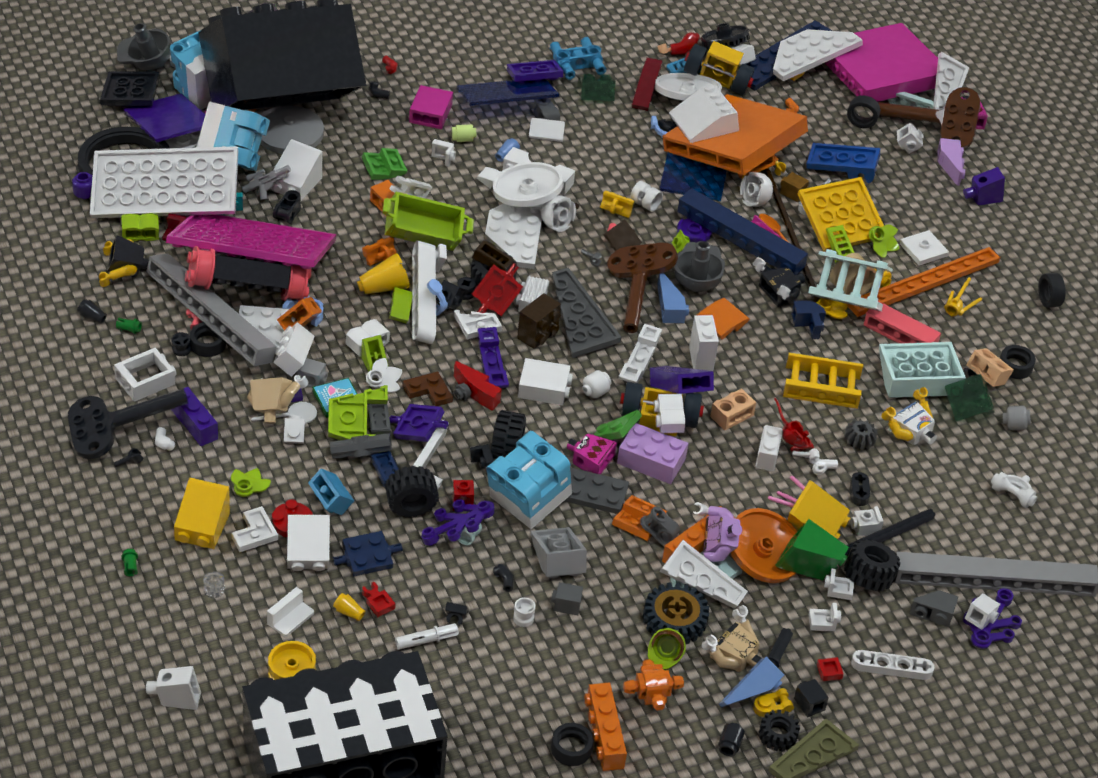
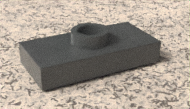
[368,404,391,435]

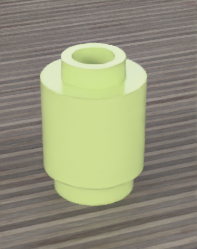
[451,124,477,142]

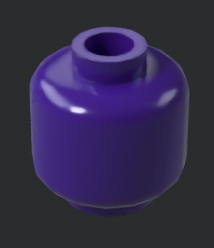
[72,172,93,199]

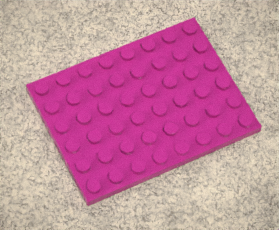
[166,215,336,269]

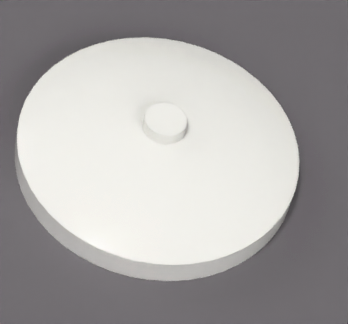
[655,73,722,101]
[493,162,564,207]

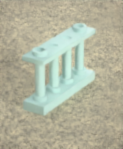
[808,249,893,311]

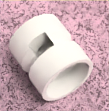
[630,181,663,212]

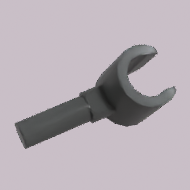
[581,249,602,267]

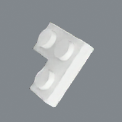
[232,506,278,552]

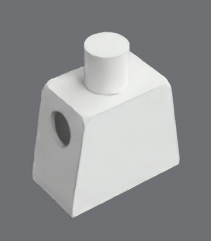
[146,666,201,710]

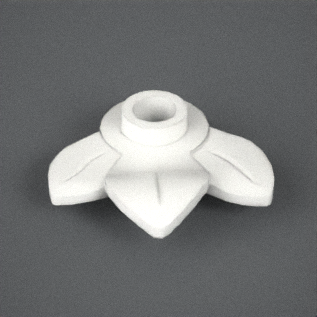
[366,358,402,393]

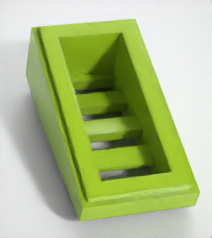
[826,225,854,263]

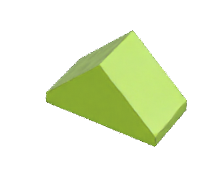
[361,335,388,372]

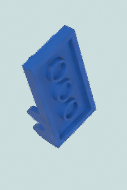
[806,143,880,183]

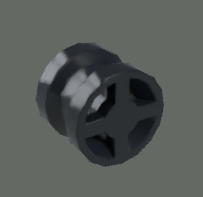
[457,277,476,300]
[171,332,191,356]

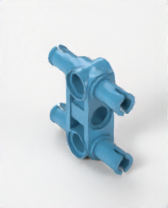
[550,37,607,80]

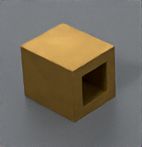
[780,172,809,202]

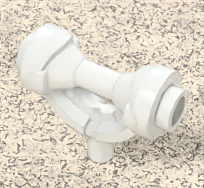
[991,472,1038,508]

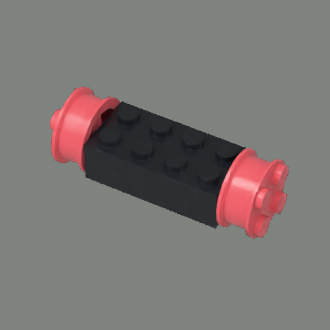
[185,246,311,302]

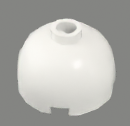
[740,172,773,207]
[541,195,576,232]

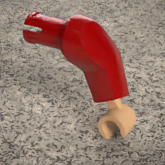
[658,32,700,55]

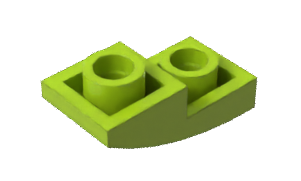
[389,287,412,324]

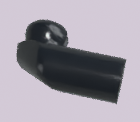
[368,81,390,99]
[493,564,514,592]

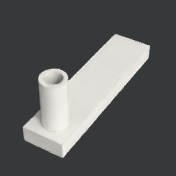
[413,420,449,489]

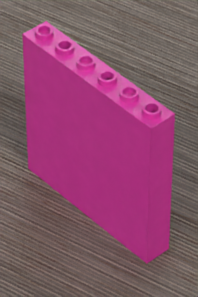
[825,23,938,102]

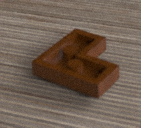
[402,371,453,406]

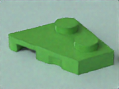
[594,410,642,440]

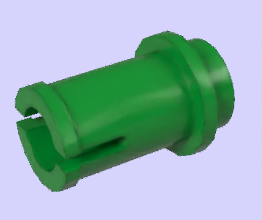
[116,317,142,334]
[121,549,138,577]

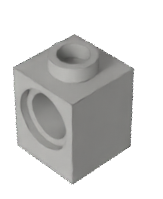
[297,358,328,388]

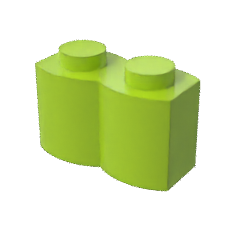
[121,213,159,242]

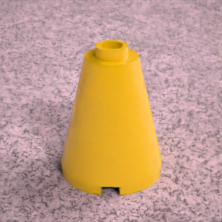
[357,253,410,294]

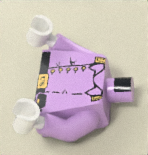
[693,502,742,562]

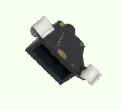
[752,257,805,307]

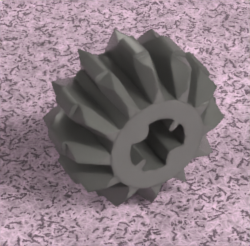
[844,418,878,451]

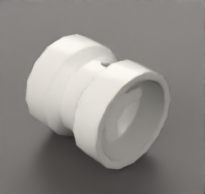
[513,597,536,627]

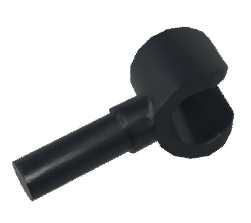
[114,448,144,467]

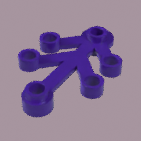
[421,500,495,545]
[963,588,1022,649]

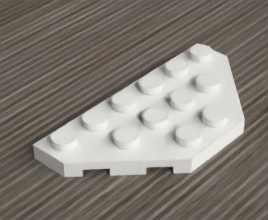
[773,29,863,81]
[485,203,544,269]

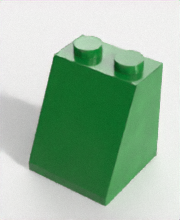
[775,519,849,580]

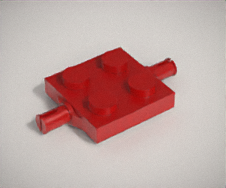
[472,263,523,316]

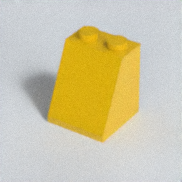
[174,478,230,549]
[787,480,851,539]

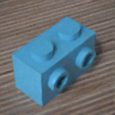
[308,469,354,515]

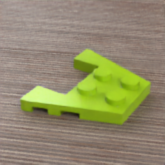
[328,385,388,453]

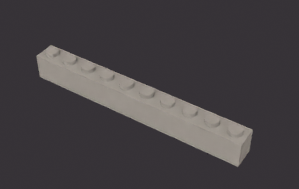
[146,253,276,366]
[895,552,1098,597]

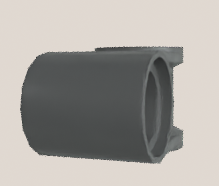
[534,95,560,121]
[640,506,680,546]

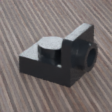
[470,444,494,475]

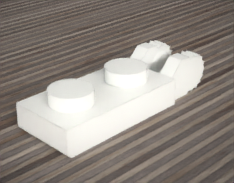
[389,176,432,199]

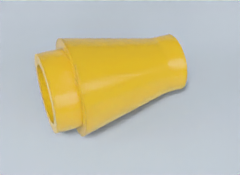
[333,593,366,621]

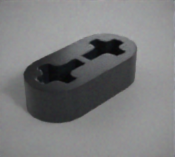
[850,472,870,506]

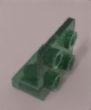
[580,74,616,101]
[945,374,995,421]

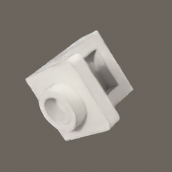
[431,139,456,167]
[284,416,305,444]
[824,569,854,600]
[808,603,841,631]

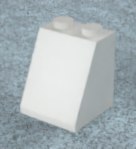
[270,139,322,201]

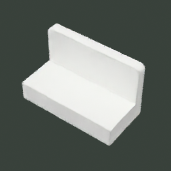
[267,587,314,637]

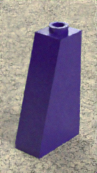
[650,366,714,394]

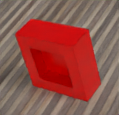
[816,657,844,681]

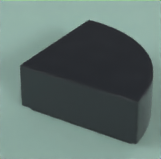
[658,119,677,132]

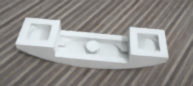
[618,324,662,383]

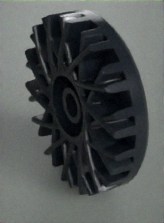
[701,23,750,49]

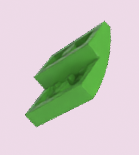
[362,148,407,180]

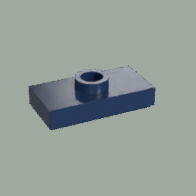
[371,451,399,488]

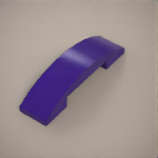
[477,327,509,388]

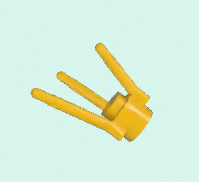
[944,277,982,316]

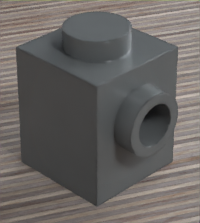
[551,582,583,616]

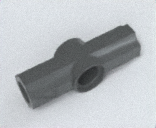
[330,433,392,459]

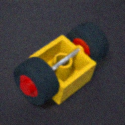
[684,41,754,95]
[620,382,704,436]

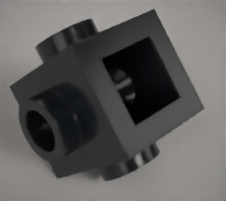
[436,280,465,311]

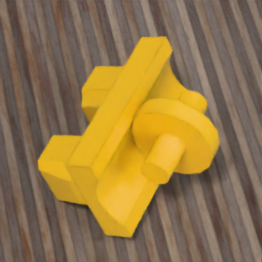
[600,190,634,218]

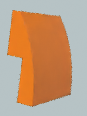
[697,298,750,340]
[612,495,667,541]

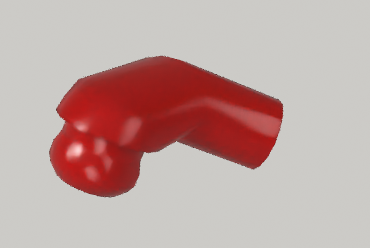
[382,55,398,74]

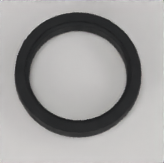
[78,126,170,175]

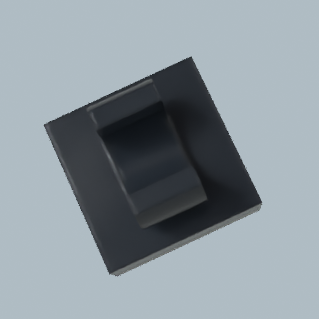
[445,602,469,626]

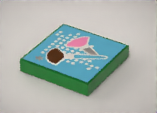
[312,378,357,418]

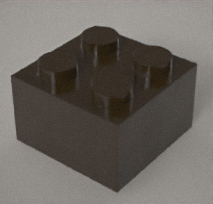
[517,293,561,349]

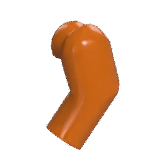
[785,98,799,113]

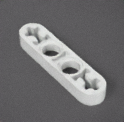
[851,650,935,680]

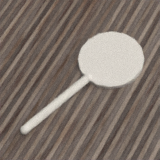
[251,402,317,424]

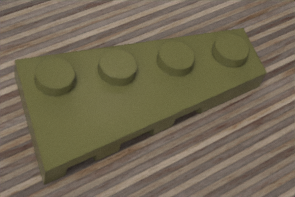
[769,719,859,778]

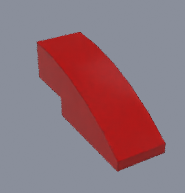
[454,361,502,411]

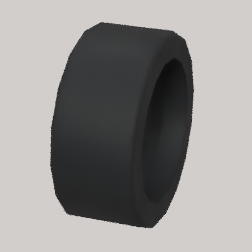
[847,95,881,128]
[1038,273,1066,308]
[190,322,226,357]
[1000,345,1036,379]
[551,722,594,766]

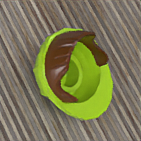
[648,628,686,669]

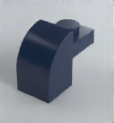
[791,301,826,339]

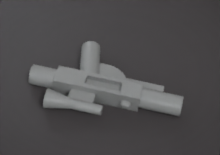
[242,165,291,200]

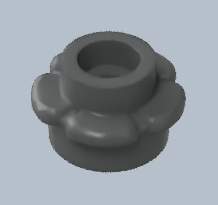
[454,383,471,401]

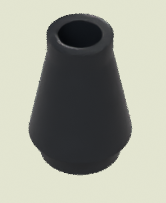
[77,299,107,323]

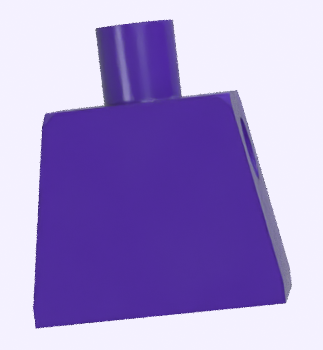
[963,167,1005,205]

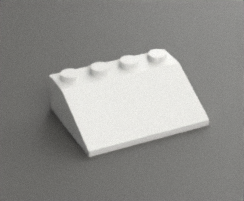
[669,85,739,143]

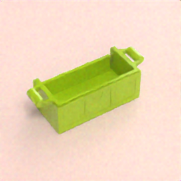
[383,192,474,251]

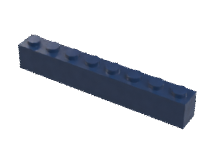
[677,188,808,275]

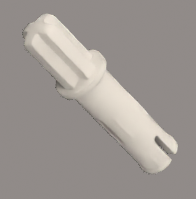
[395,624,459,650]

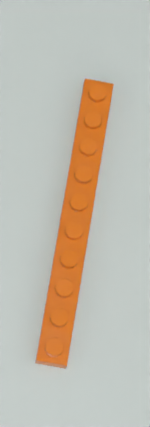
[847,247,1000,317]

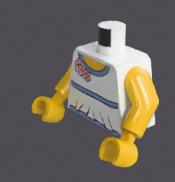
[881,387,937,445]

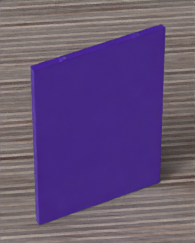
[124,93,206,142]

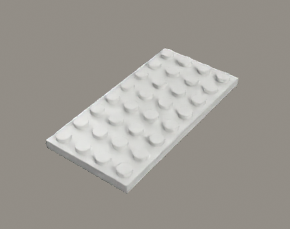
[90,147,238,218]

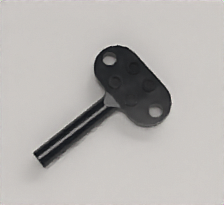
[68,388,189,459]

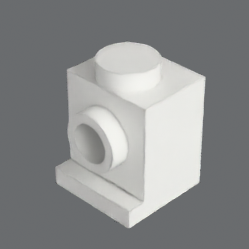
[850,506,883,537]

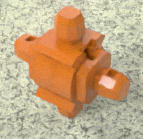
[623,659,684,711]

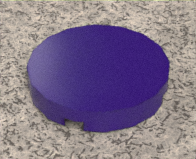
[677,218,712,243]

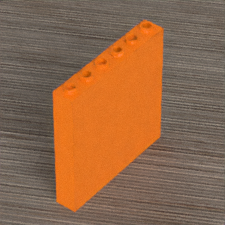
[662,94,808,175]

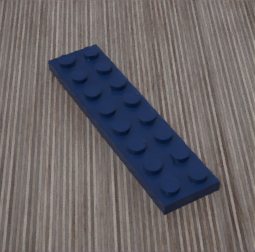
[737,20,832,91]

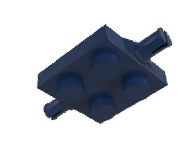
[333,531,403,577]

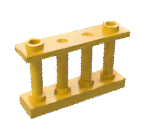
[783,353,863,409]

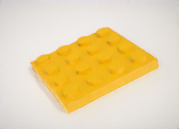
[797,177,884,252]

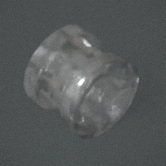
[203,571,225,598]

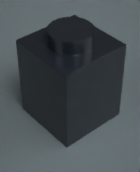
[794,679,829,718]

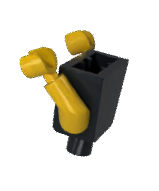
[99,235,149,287]

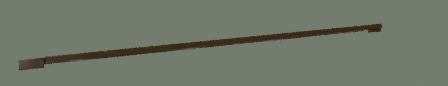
[764,168,821,303]

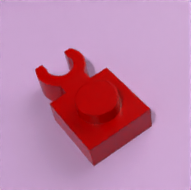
[362,582,396,618]

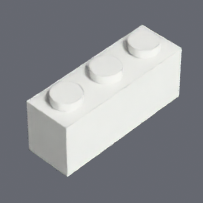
[274,322,315,377]

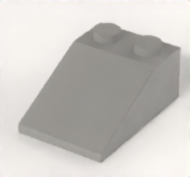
[530,527,587,578]

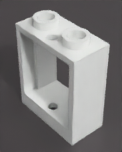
[114,348,177,402]

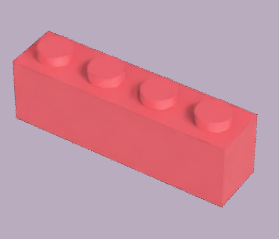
[864,301,941,343]

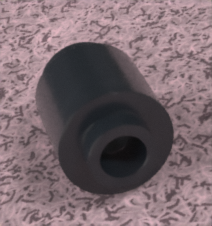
[718,723,745,757]

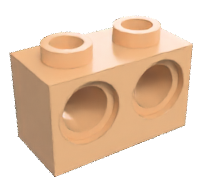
[966,348,1014,387]
[710,389,756,430]

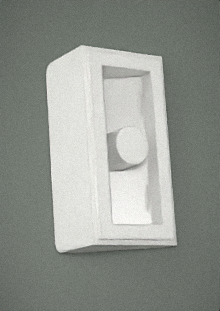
[529,118,565,142]

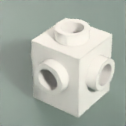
[897,123,923,154]

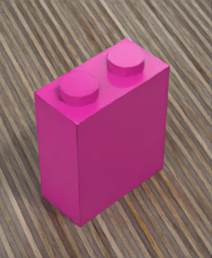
[409,85,453,129]

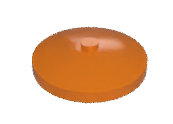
[730,508,797,583]

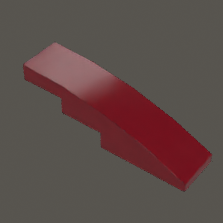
[632,57,663,111]

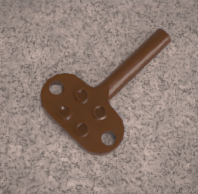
[878,87,980,149]
[607,243,678,333]

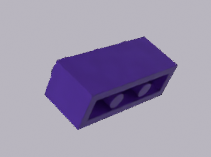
[171,387,218,447]

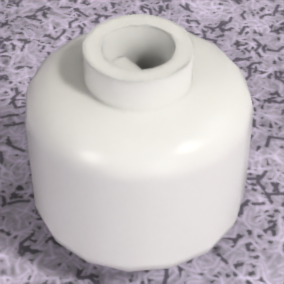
[582,370,611,399]

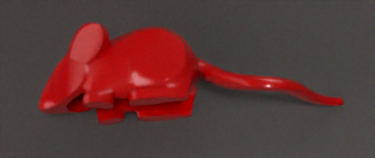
[774,398,814,452]

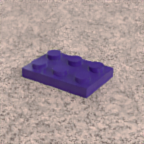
[507,60,563,83]

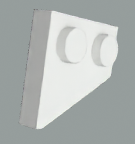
[454,310,502,339]

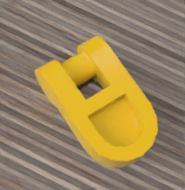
[753,688,794,717]

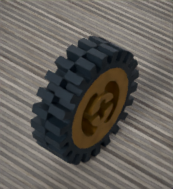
[643,582,710,644]

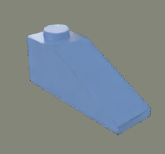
[657,273,689,323]
[718,657,784,707]

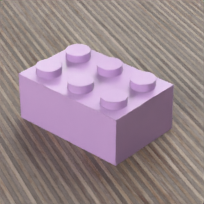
[617,423,688,484]

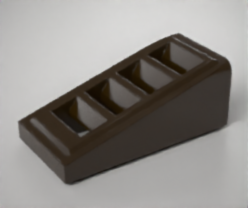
[472,240,514,271]

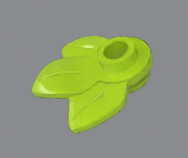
[869,224,900,258]
[231,468,271,497]

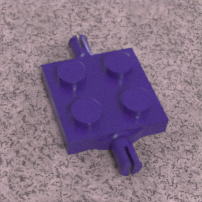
[389,404,448,442]

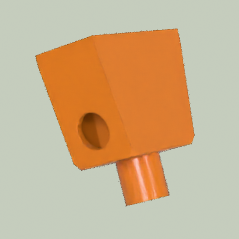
[277,297,322,330]

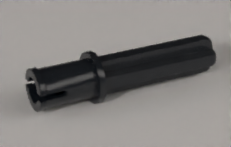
[766,628,793,668]

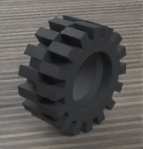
[759,710,800,752]

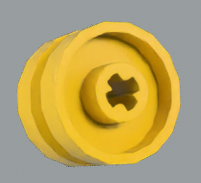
[268,641,316,680]

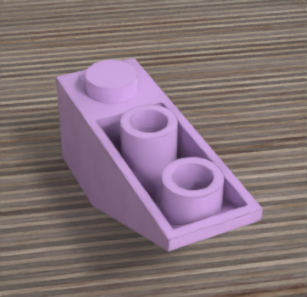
[937,138,965,186]

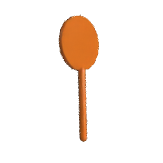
[758,214,788,242]

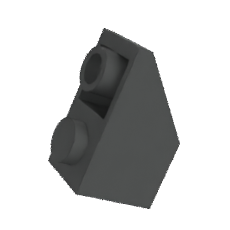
[909,590,959,627]

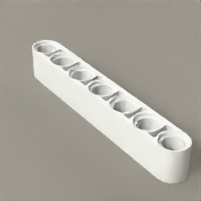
[412,240,436,344]

